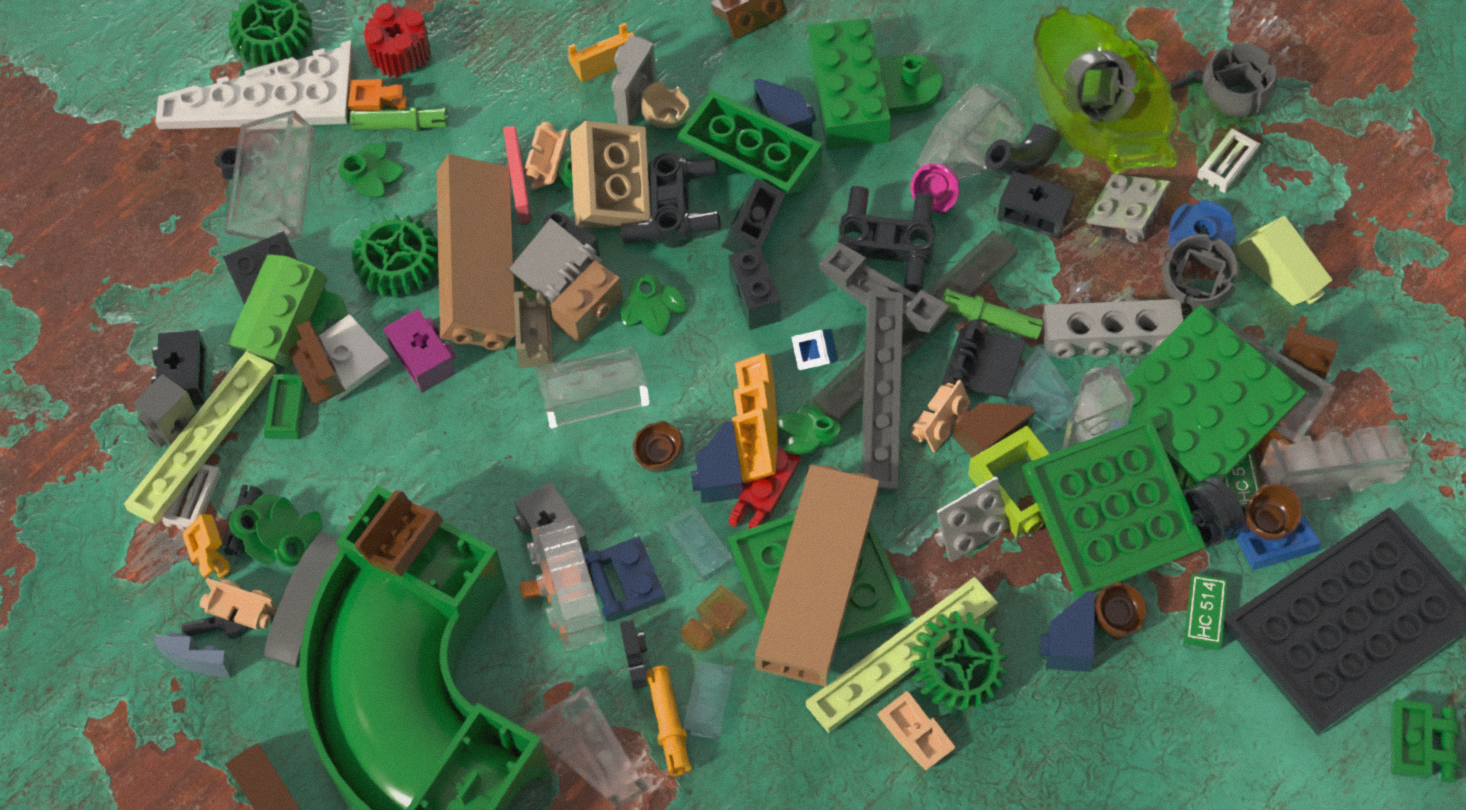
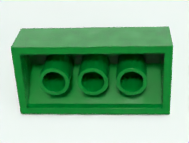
[677,90,822,194]

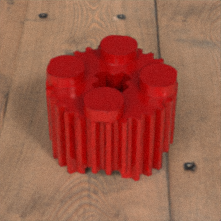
[363,4,431,78]

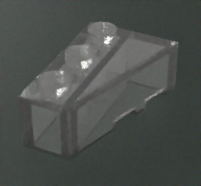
[527,518,606,652]
[523,686,649,809]

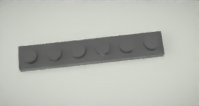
[861,289,903,492]

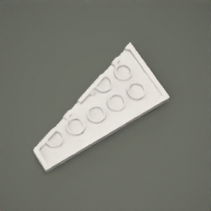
[155,40,353,129]

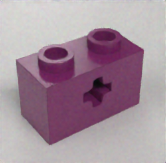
[383,309,457,393]

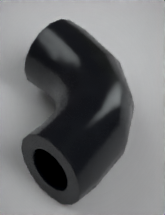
[985,123,1063,177]

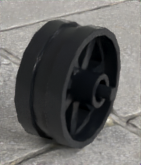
[1183,476,1244,545]

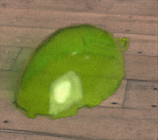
[1032,6,1178,174]

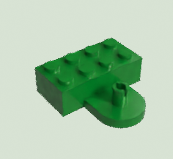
[807,18,942,150]

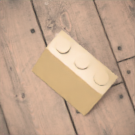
[570,121,650,229]

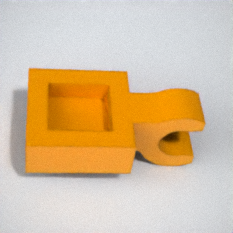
[182,514,230,579]

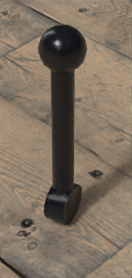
[1147,69,1204,101]

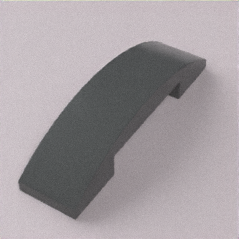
[819,242,949,332]
[263,532,339,668]

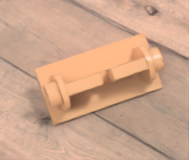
[523,122,569,191]
[910,380,971,453]
[200,578,277,630]

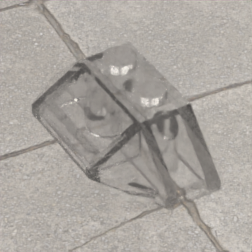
[915,82,1025,178]

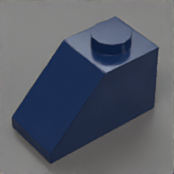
[754,78,816,137]
[690,421,743,504]
[1040,591,1095,672]

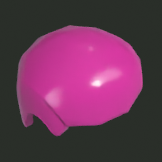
[910,163,960,213]

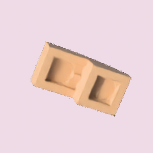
[877,691,956,770]

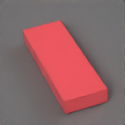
[503,126,532,225]

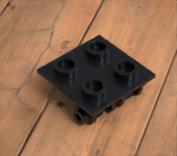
[223,231,297,305]
[941,320,1026,398]

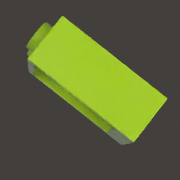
[968,426,1049,538]

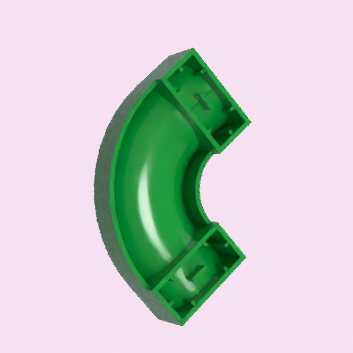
[299,485,550,810]

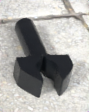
[181,609,250,639]

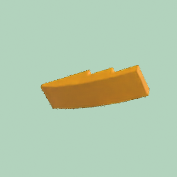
[732,353,777,483]

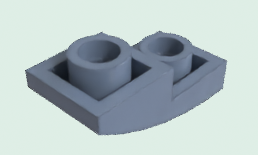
[154,632,233,677]

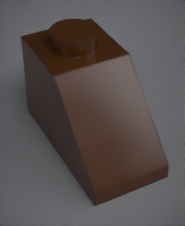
[953,403,1035,458]

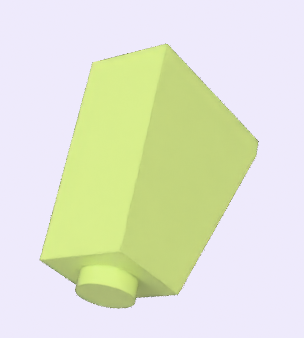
[1232,215,1332,306]

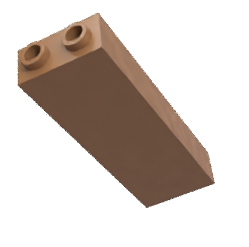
[436,154,515,350]
[755,464,879,687]

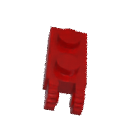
[728,446,801,529]

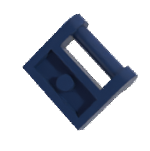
[581,536,666,622]

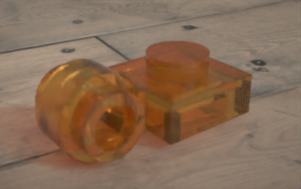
[680,584,748,653]

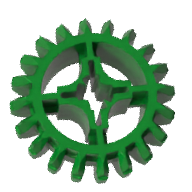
[228,0,313,67]
[351,214,439,299]
[909,611,1009,711]

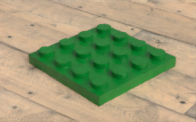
[1105,304,1307,482]
[1021,416,1206,599]
[727,513,912,644]

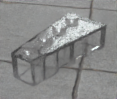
[1258,424,1412,504]

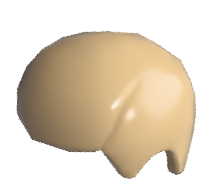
[642,81,690,129]

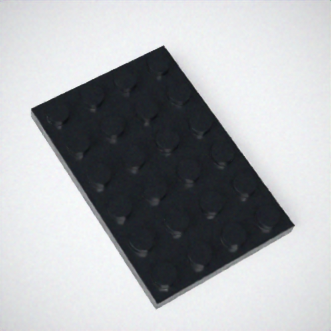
[1223,507,1466,736]

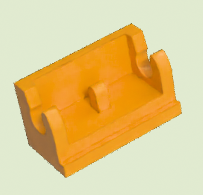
[568,23,635,82]

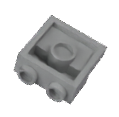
[611,35,657,125]

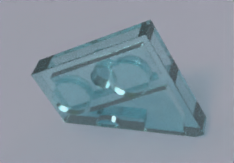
[1002,346,1080,434]

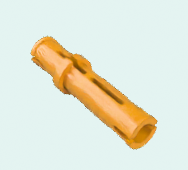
[646,666,692,776]

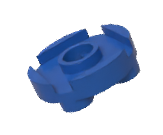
[1168,201,1237,249]

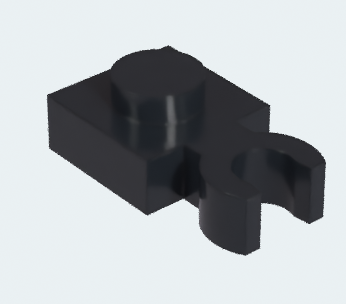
[620,619,648,689]

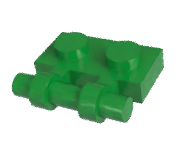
[1391,699,1460,783]

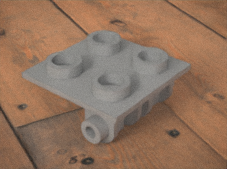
[1085,174,1170,243]
[509,218,602,304]
[934,476,1009,562]

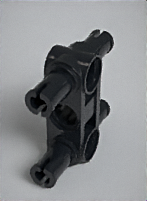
[621,152,721,248]
[838,186,936,292]

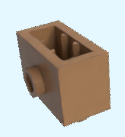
[551,260,623,343]

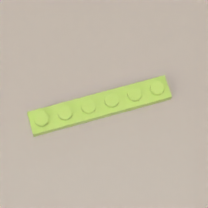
[124,351,276,525]
[806,577,998,733]

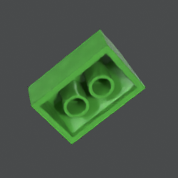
[227,255,328,369]

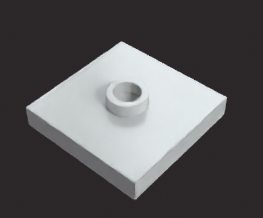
[319,314,391,402]

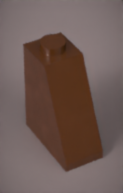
[225,743,301,810]

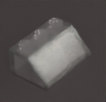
[535,345,649,428]
[1062,364,1135,449]

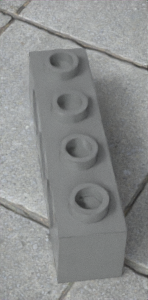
[1042,299,1183,359]

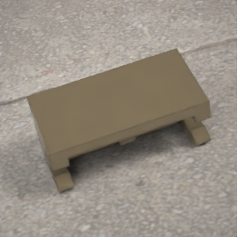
[514,291,553,368]

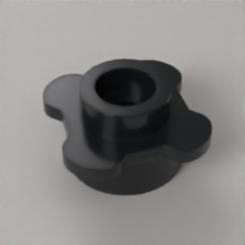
[215,147,252,180]

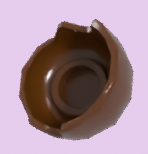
[632,420,685,473]
[1244,483,1302,541]
[1094,582,1147,637]

